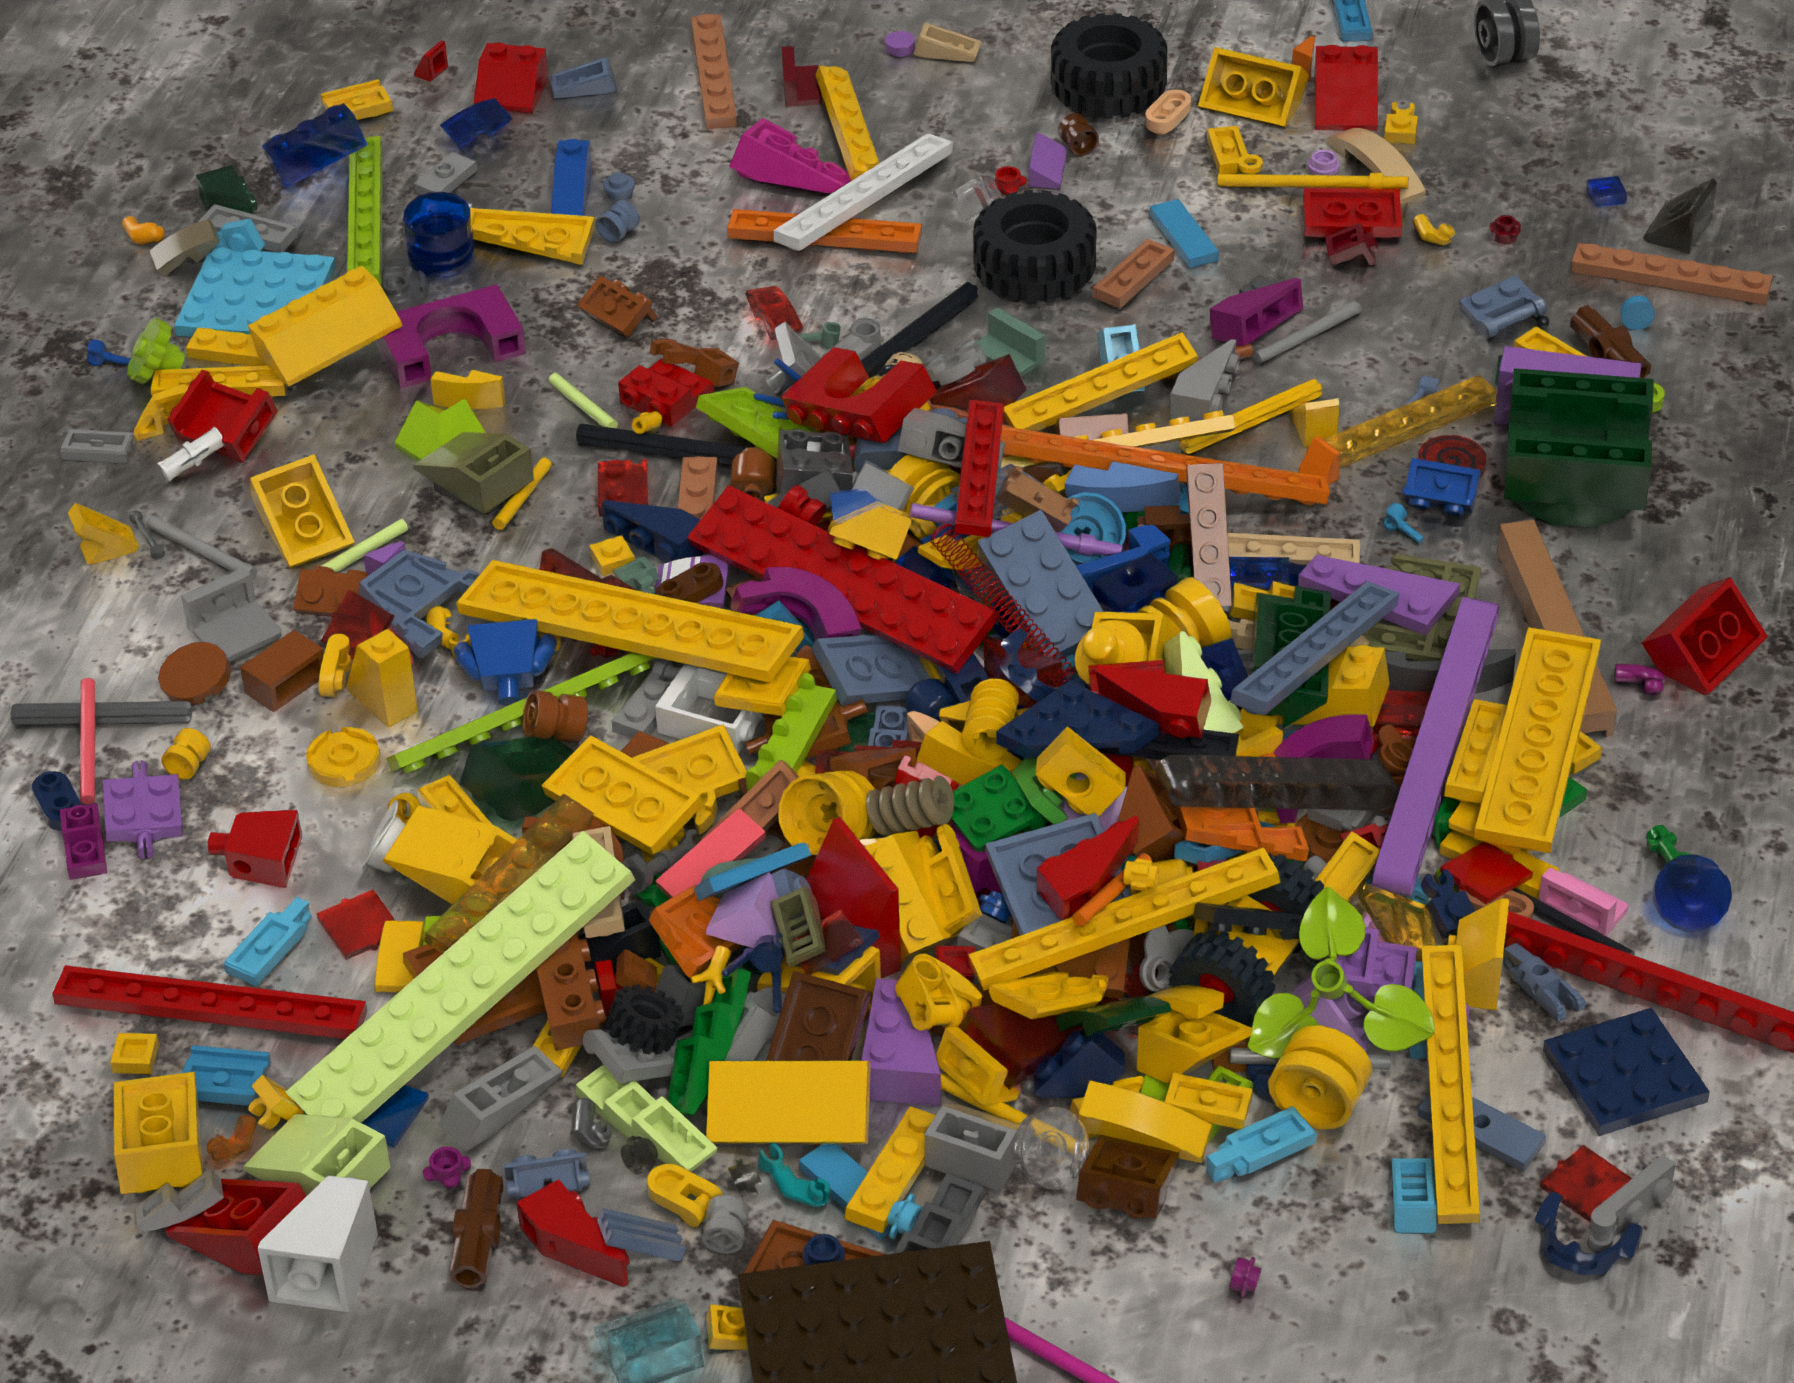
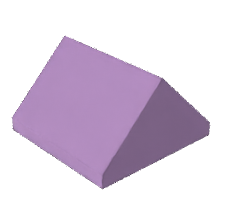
[706,872,779,948]

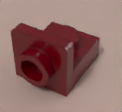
[1325,222,1379,266]

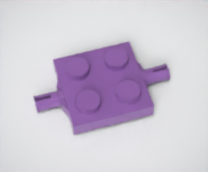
[103,760,183,859]

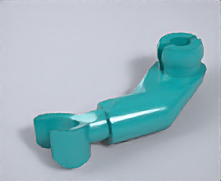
[758,1142,831,1208]

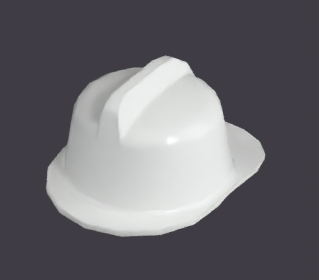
[362,800,406,873]

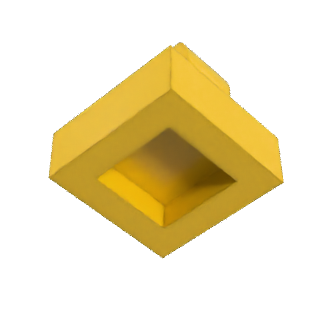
[248,1074,304,1130]

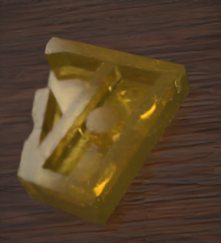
[1357,883,1435,962]

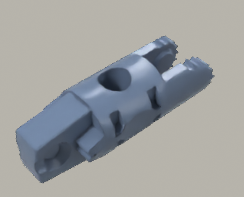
[1503,943,1587,1022]

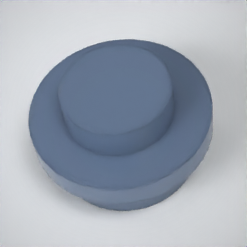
[603,173,635,201]

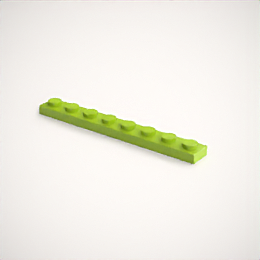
[347,135,383,284]
[386,652,657,774]

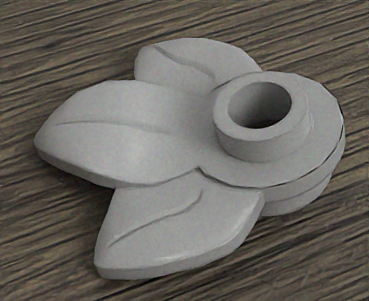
[1139,925,1194,992]

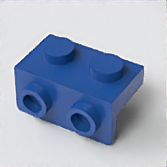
[1402,458,1481,516]

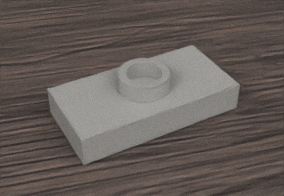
[413,152,477,200]

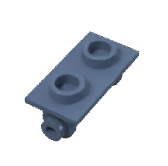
[504,1149,590,1201]

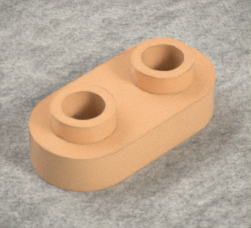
[1145,89,1191,135]

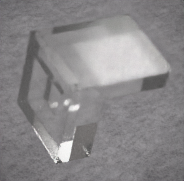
[948,175,1003,221]

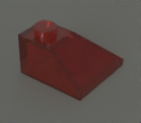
[929,354,1027,409]

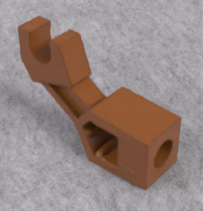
[649,338,739,387]

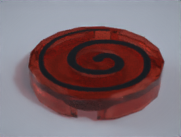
[1417,435,1486,479]

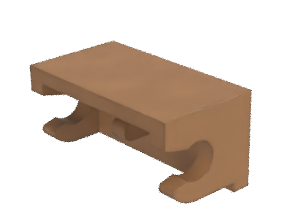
[995,466,1079,532]

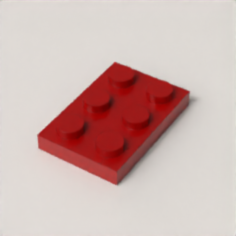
[1303,188,1402,238]

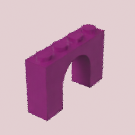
[376,284,526,389]

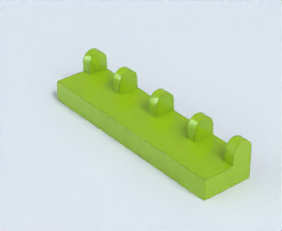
[745,673,837,791]

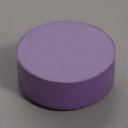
[885,31,915,57]

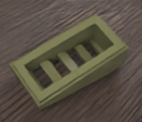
[770,886,826,967]

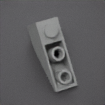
[1170,339,1240,422]
[898,408,1005,477]

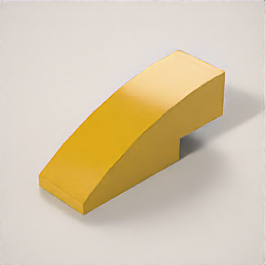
[917,721,1022,785]
[1078,1081,1212,1163]

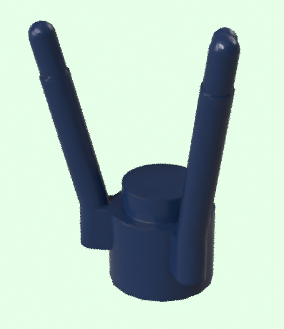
[722,933,785,1014]

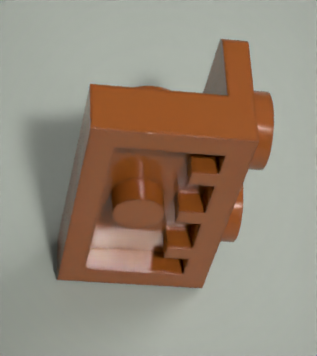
[577,275,658,338]

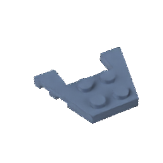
[358,550,479,659]

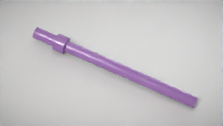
[909,503,1122,557]

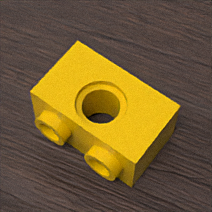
[1036,726,1126,817]

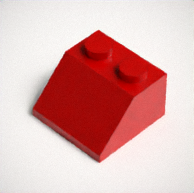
[474,42,549,113]

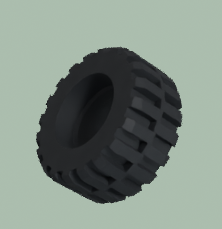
[1051,13,1168,118]
[973,190,1097,304]

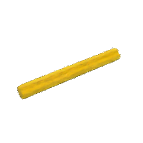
[1179,379,1322,455]

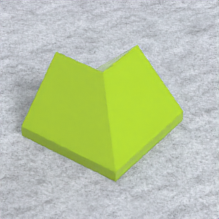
[395,399,486,462]

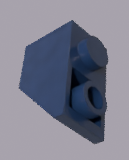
[1034,1028,1126,1098]

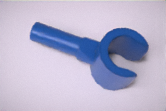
[87,340,131,366]

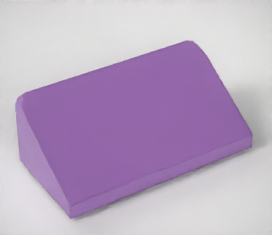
[1029,133,1067,189]

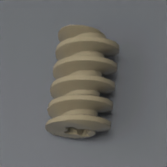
[866,776,954,836]

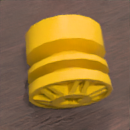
[889,454,961,514]
[1137,577,1231,658]
[778,770,876,855]

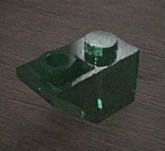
[196,165,257,214]

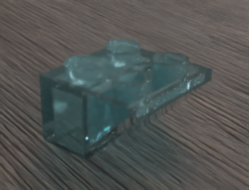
[594,1299,704,1383]

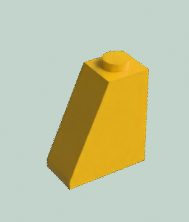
[346,629,418,728]

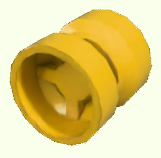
[161,728,211,780]

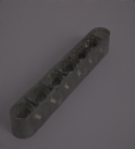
[1155,755,1400,810]

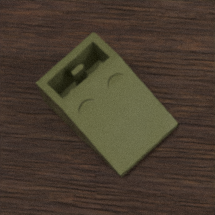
[413,432,534,514]

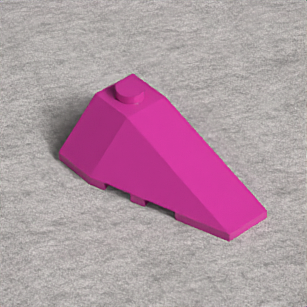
[729,118,853,194]

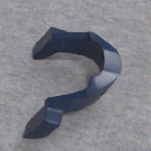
[999,629,1086,703]
[1535,1192,1643,1275]

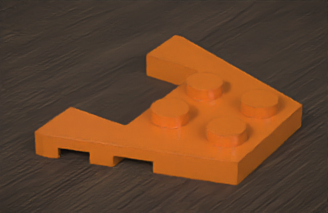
[1169,753,1309,861]

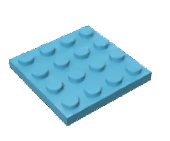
[174,247,336,337]

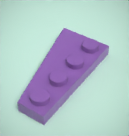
[1298,555,1460,636]

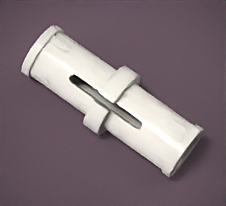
[157,427,225,482]

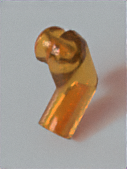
[206,1115,257,1163]

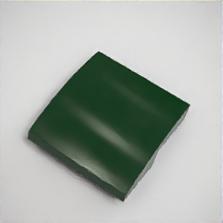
[1055,996,1172,1037]

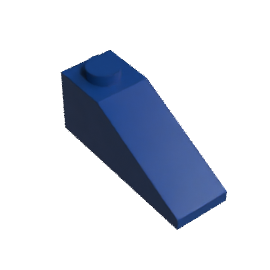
[551,139,593,216]

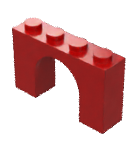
[781,347,937,443]

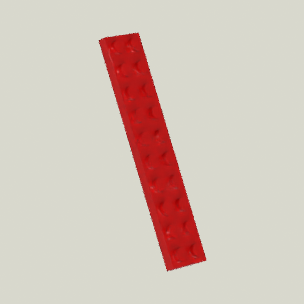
[687,485,997,674]

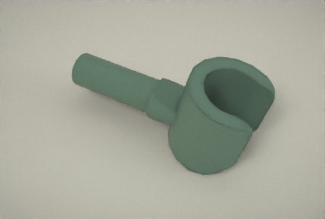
[798,322,841,348]

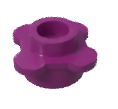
[423,1147,471,1188]

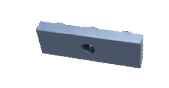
[1418,1093,1546,1172]

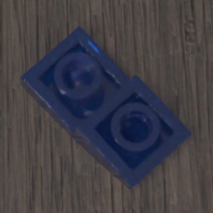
[440,98,512,149]

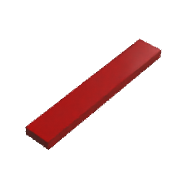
[954,400,1004,537]

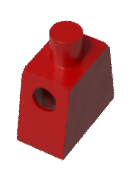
[208,810,303,888]

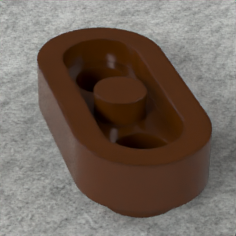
[655,562,724,603]

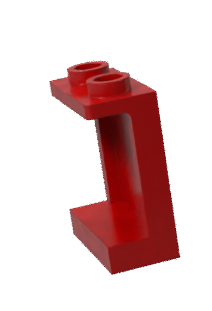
[167,369,278,463]

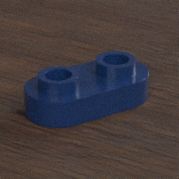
[32,771,81,831]

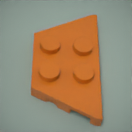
[648,885,743,979]

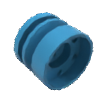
[1060,492,1126,565]

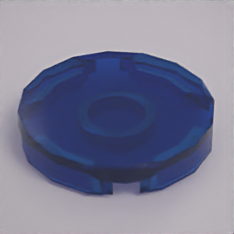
[1652,855,1732,932]

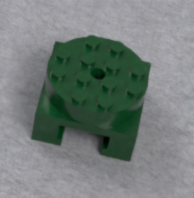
[1504,368,1654,529]

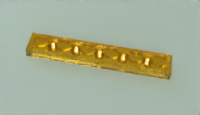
[1323,375,1497,469]
[424,793,594,954]

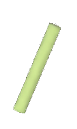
[548,373,618,428]
[321,519,408,572]

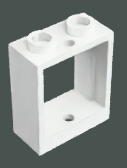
[655,664,764,754]

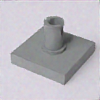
[766,321,822,396]

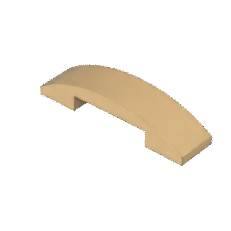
[1326,128,1426,205]

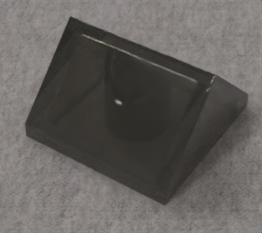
[1643,178,1717,254]

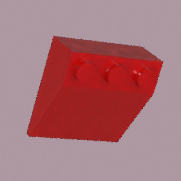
[806,817,901,979]

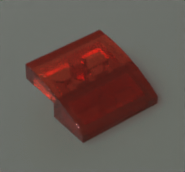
[1373,690,1432,736]

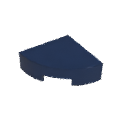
[1246,1064,1276,1105]

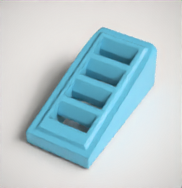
[1392,1158,1437,1233]

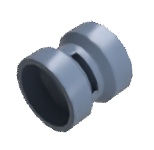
[595,200,640,243]

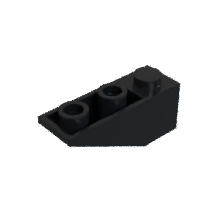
[578,900,661,983]

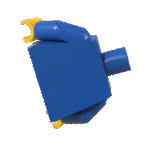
[449,619,561,706]

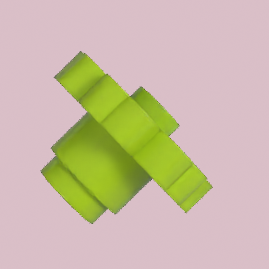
[127,317,185,384]

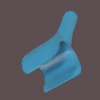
[1383,503,1424,544]

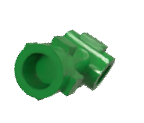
[1646,825,1698,890]

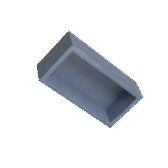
[977,510,1104,666]

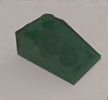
[459,736,575,821]

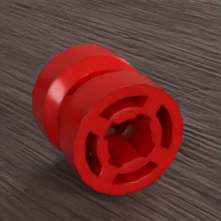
[778,484,827,526]

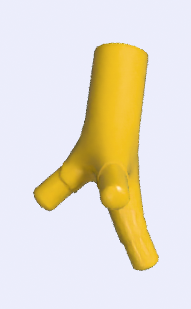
[691,946,731,1005]

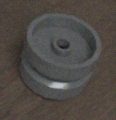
[1473,0,1540,67]

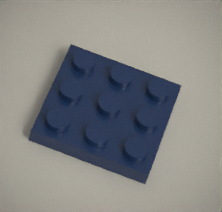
[1543,1007,1710,1136]

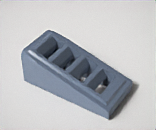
[550,57,617,99]

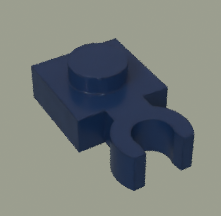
[1421,869,1475,939]

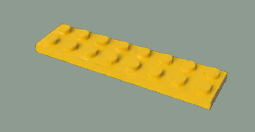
[1474,627,1601,853]

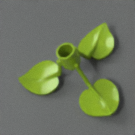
[1248,887,1435,1059]

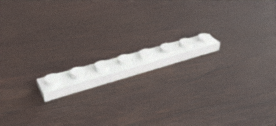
[774,133,953,251]

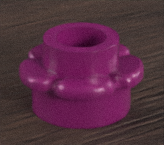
[1229,1257,1262,1297]

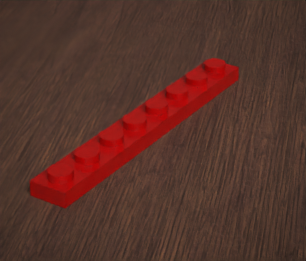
[1504,911,1794,1053]
[52,965,368,1039]

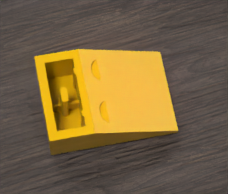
[382,805,528,915]

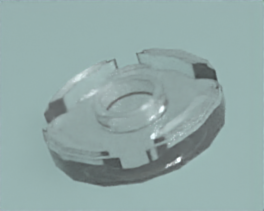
[1014,1107,1089,1189]

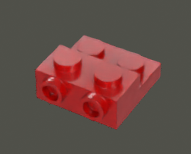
[618,358,714,427]

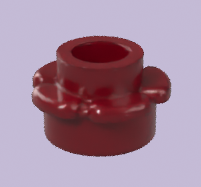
[1489,215,1521,244]

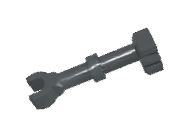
[622,829,697,893]

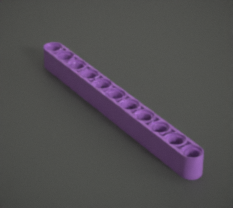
[1372,597,1500,898]

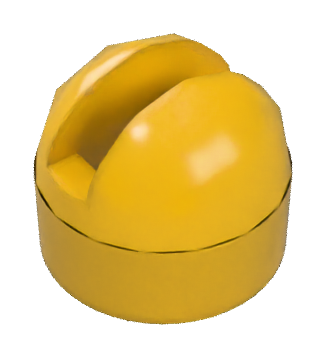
[388,792,421,824]

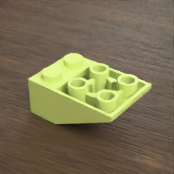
[1164,630,1243,733]
[243,1114,391,1196]

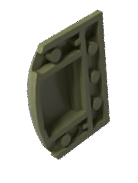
[1363,554,1482,661]

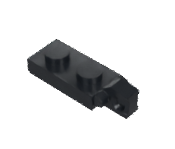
[1193,902,1304,940]

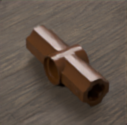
[1570,305,1651,378]
[450,1169,504,1289]

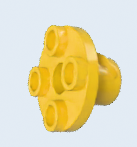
[1075,620,1148,686]

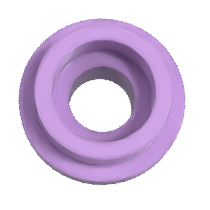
[1308,150,1340,175]

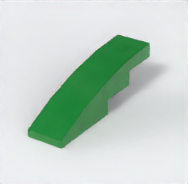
[667,968,751,1117]

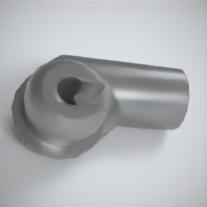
[572,1098,612,1149]

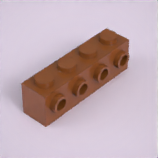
[536,927,606,1051]

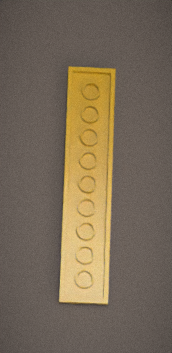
[456,560,804,683]

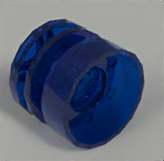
[403,192,474,278]

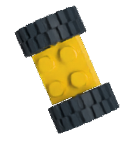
[1169,853,1325,1027]

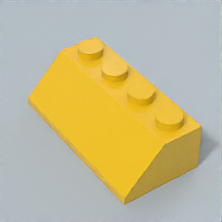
[248,266,403,387]

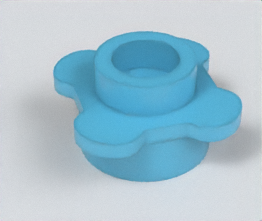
[888,1194,923,1239]

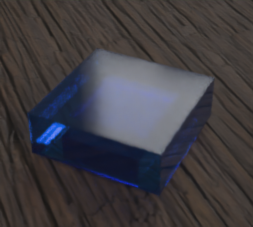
[1586,176,1628,207]

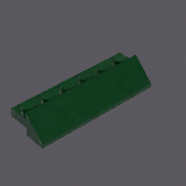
[1250,586,1331,728]

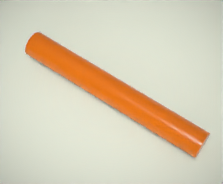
[1073,853,1153,927]

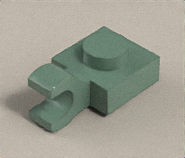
[613,556,660,594]

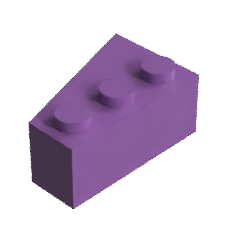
[861,978,941,1106]

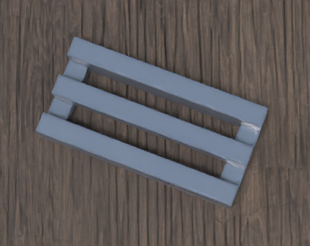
[597,1208,687,1261]

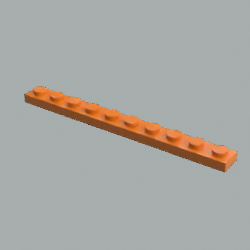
[1000,426,1330,505]

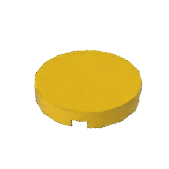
[306,727,380,787]

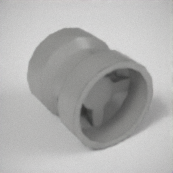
[702,1195,749,1254]

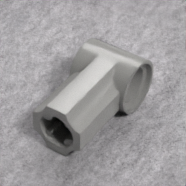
[823,318,881,361]

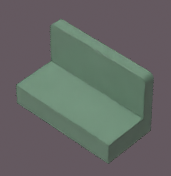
[974,307,1045,379]

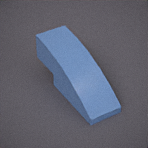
[1065,461,1181,512]

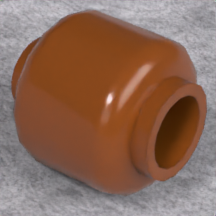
[731,447,776,499]

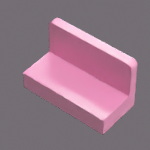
[1539,868,1629,936]

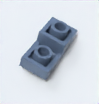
[867,705,909,750]

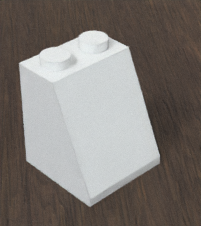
[258,1176,378,1313]

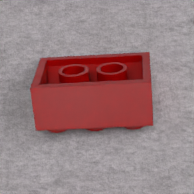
[1641,577,1768,695]

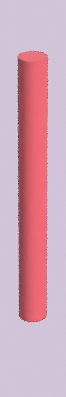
[80,678,95,804]

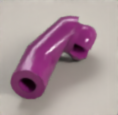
[1614,664,1666,695]

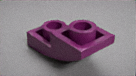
[60,803,108,880]

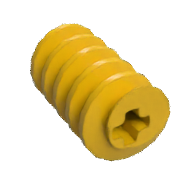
[962,679,1019,760]

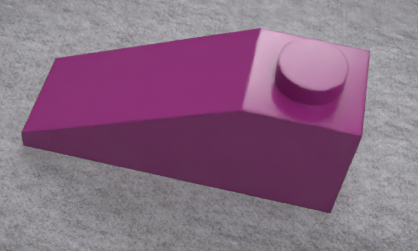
[1209,278,1303,346]

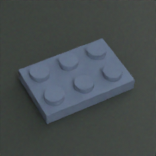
[811,634,930,705]

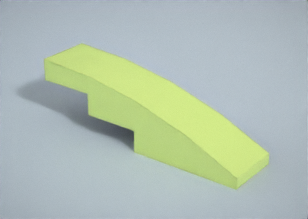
[575,1064,718,1172]

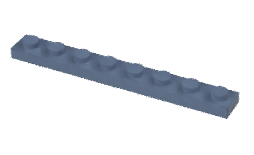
[1230,581,1400,716]

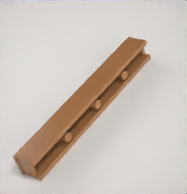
[1497,520,1617,737]

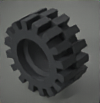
[605,985,684,1054]

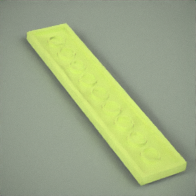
[285,831,635,1123]

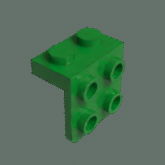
[950,764,1048,852]

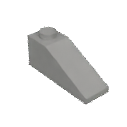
[439,1046,563,1152]

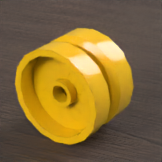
[1268,1025,1372,1130]

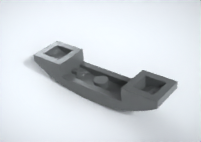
[1385,649,1516,697]

